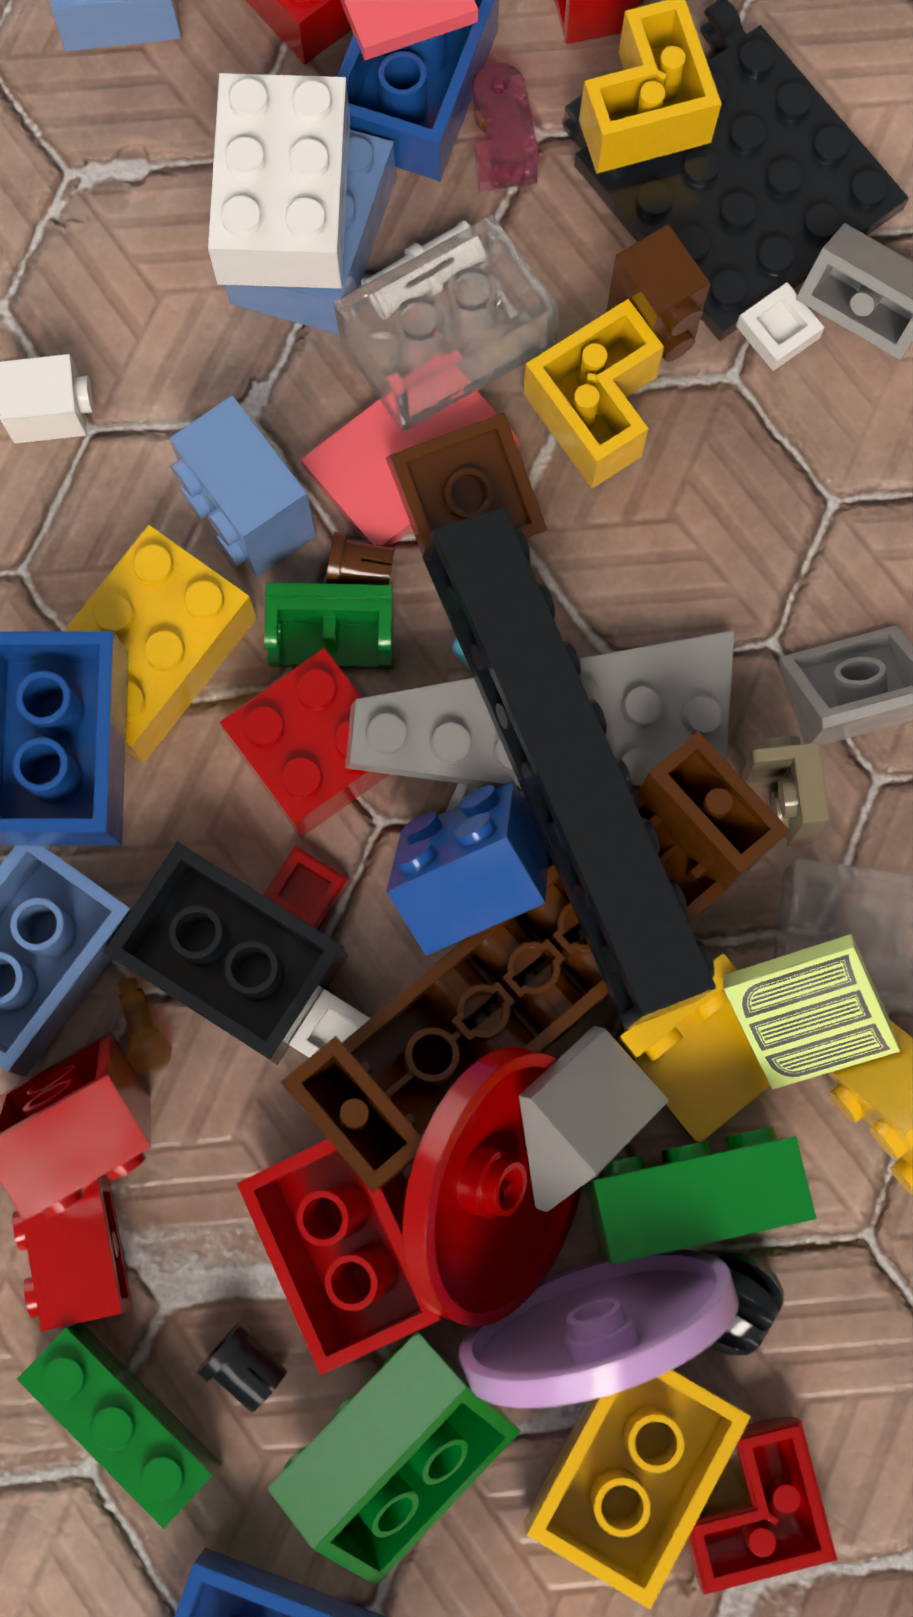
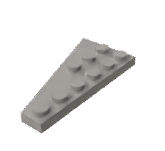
[345,630,734,797]

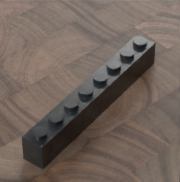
[422,508,717,1030]

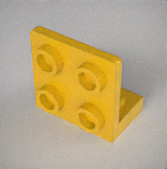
[616,953,770,1142]

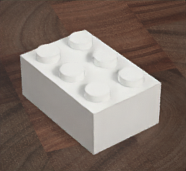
[208,73,350,289]

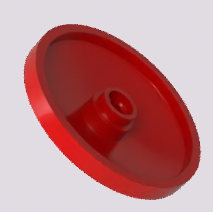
[403,1047,582,1327]

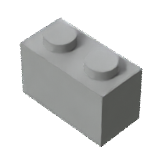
[796,223,913,360]

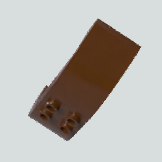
[281,731,790,1193]

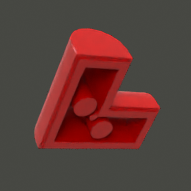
[687,1417,837,1595]

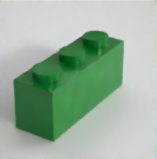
[16,1322,223,1529]

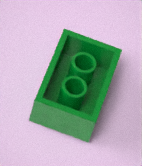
[585,1126,817,1264]
[267,1332,521,1586]

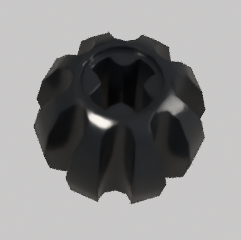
[709,1253,784,1355]

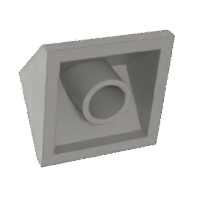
[779,625,913,746]
[519,1026,669,1212]

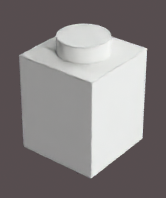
[0,354,94,444]

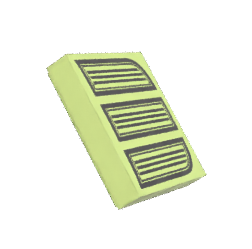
[723,934,900,1090]

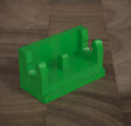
[264,583,394,669]

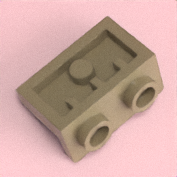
[741,736,830,847]

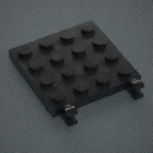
[563,0,909,342]

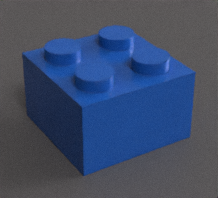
[386,780,549,956]

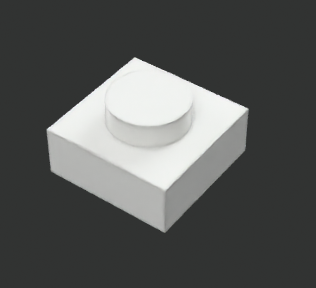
[736,283,825,371]
[289,989,370,1058]

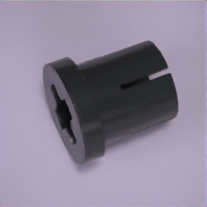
[197,1320,287,1413]

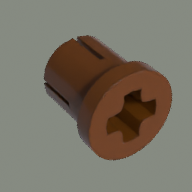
[325,531,395,585]

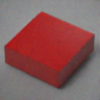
[263,846,350,931]

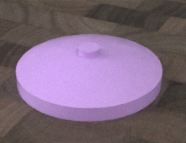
[459,1249,739,1408]

